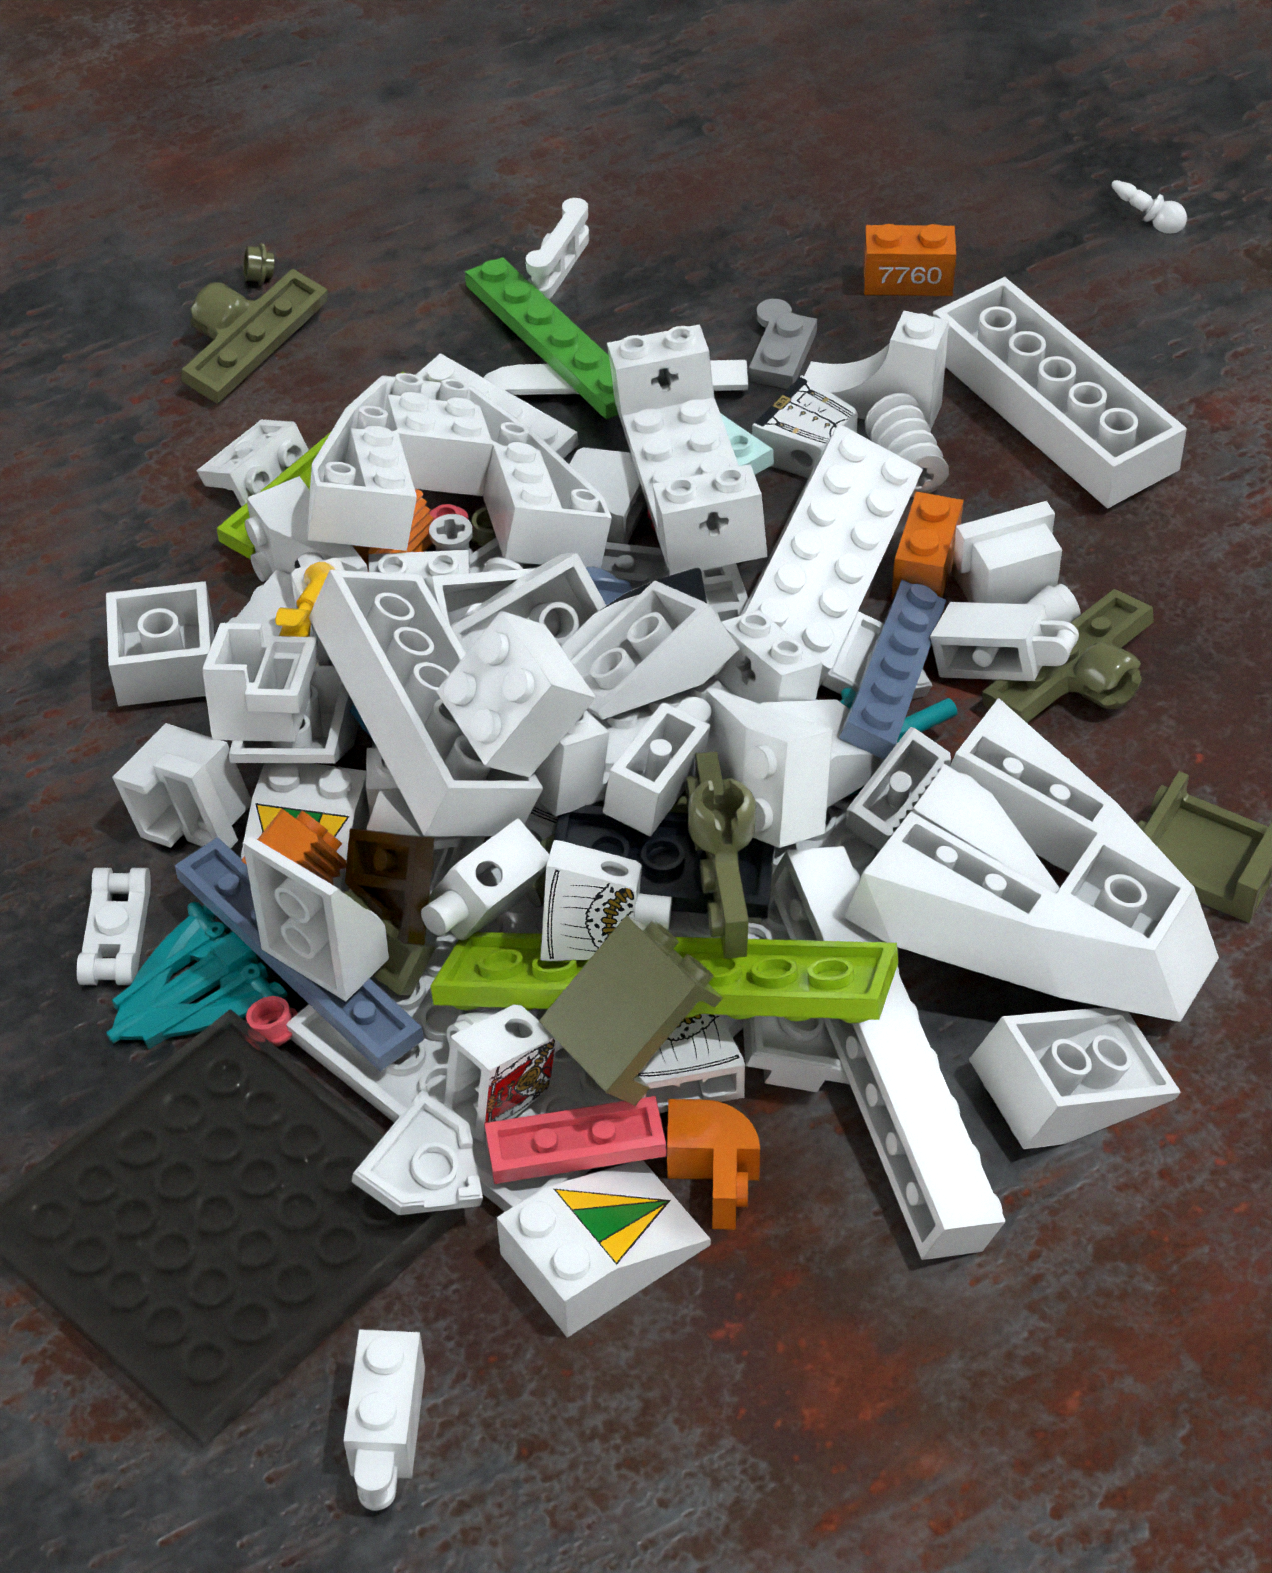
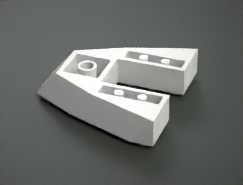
[307,373,612,568]
[844,698,1219,1022]

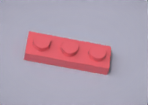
[484,1096,666,1184]

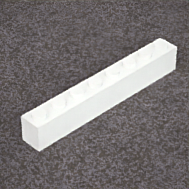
[771,846,1006,1260]

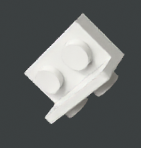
[197,419,309,507]

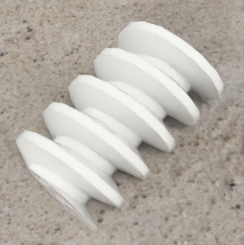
[865,393,949,497]

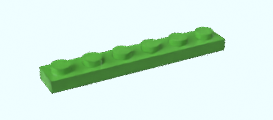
[465,257,619,420]

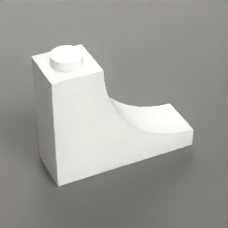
[804,311,949,429]

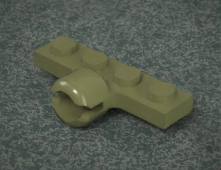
[181,268,328,404]
[982,589,1154,723]
[686,751,756,959]

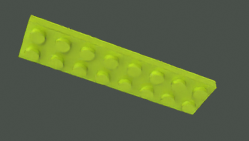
[430,932,898,1023]

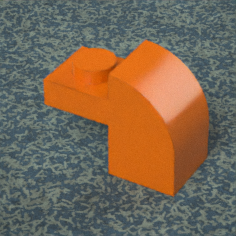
[667,1099,760,1230]

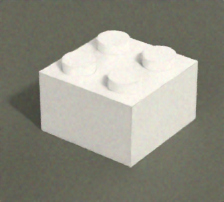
[106,581,215,706]
[436,611,596,777]

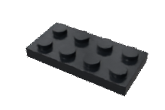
[554,805,775,919]

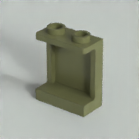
[1137,771,1272,923]
[539,915,723,1106]

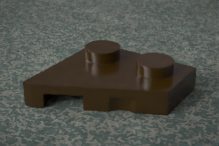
[345,828,434,945]

